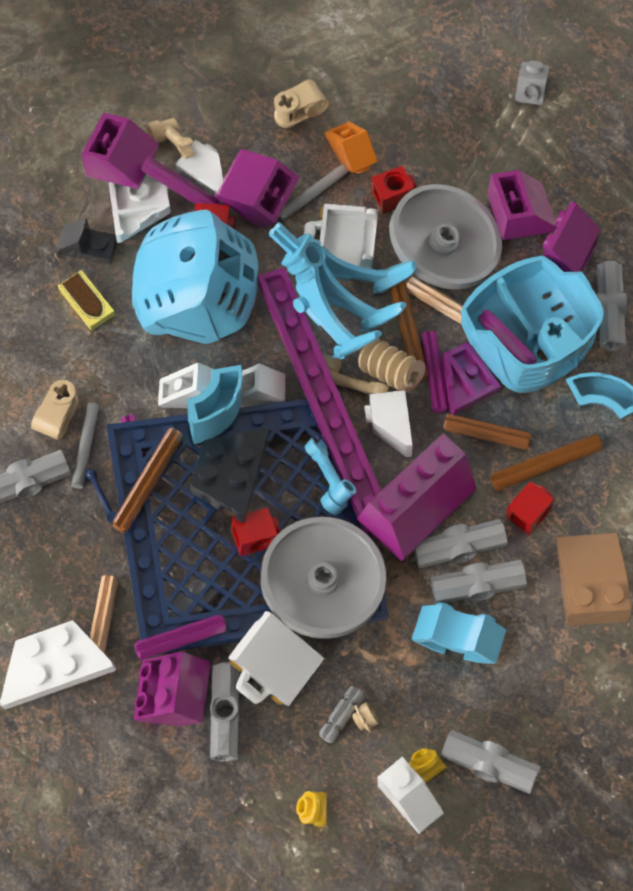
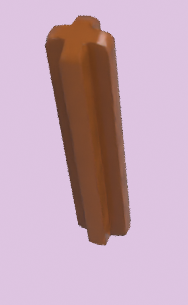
[444,413,532,450]

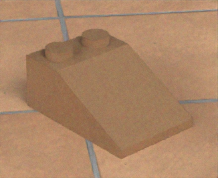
[556,533,632,626]

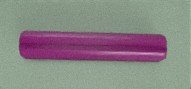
[141,157,219,204]
[478,310,537,365]
[422,331,449,414]
[135,614,226,660]

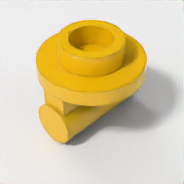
[409,749,446,783]
[296,791,327,827]

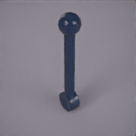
[85,469,117,525]

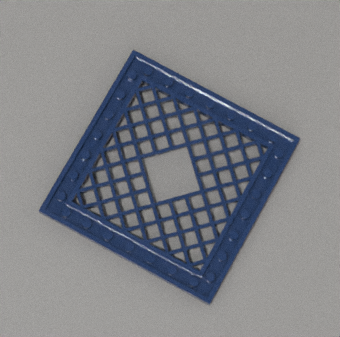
[107,394,389,653]

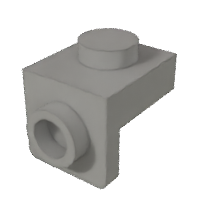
[515,61,550,105]

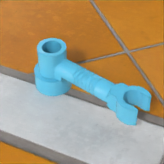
[305,438,356,515]

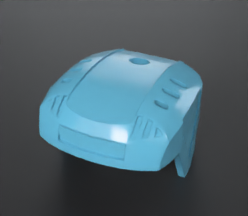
[132,210,258,344]
[461,256,604,393]

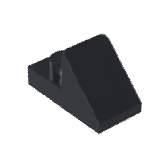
[55,219,117,265]

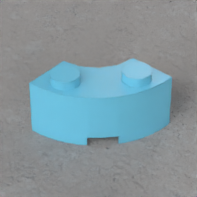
[187,365,242,444]
[566,372,633,420]
[411,602,507,664]

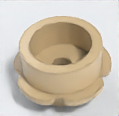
[352,702,379,732]

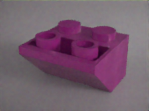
[81,112,160,189]
[215,149,299,229]
[487,170,557,240]
[543,201,601,272]
[134,651,211,726]

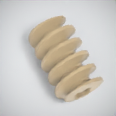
[358,338,426,393]

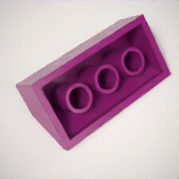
[357,433,477,561]

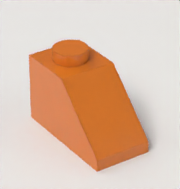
[324,122,378,174]

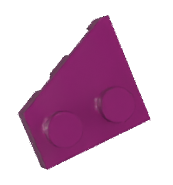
[442,342,501,416]

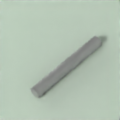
[278,164,348,222]
[71,402,99,489]

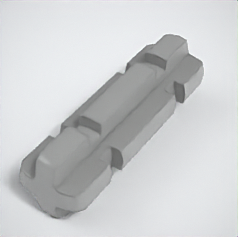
[319,686,364,744]

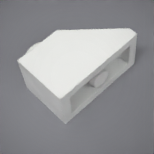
[176,140,225,205]
[158,363,212,408]
[241,364,285,407]
[364,390,412,457]
[378,757,444,835]

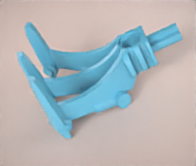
[269,222,416,359]

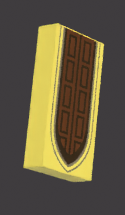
[58,270,115,331]

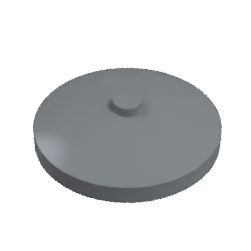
[390,184,502,290]
[261,517,386,638]

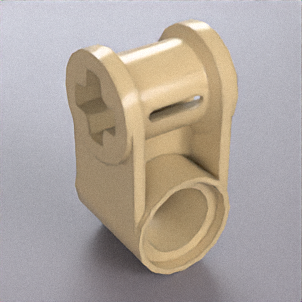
[274,80,329,128]
[31,380,79,440]

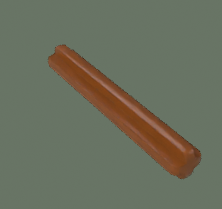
[390,280,428,382]
[113,428,183,533]
[490,434,603,490]

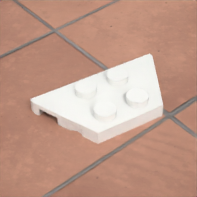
[109,162,171,243]
[0,620,117,710]

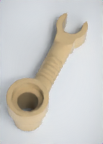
[146,118,196,159]
[322,354,390,396]

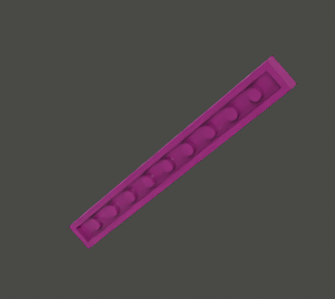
[257,267,381,536]

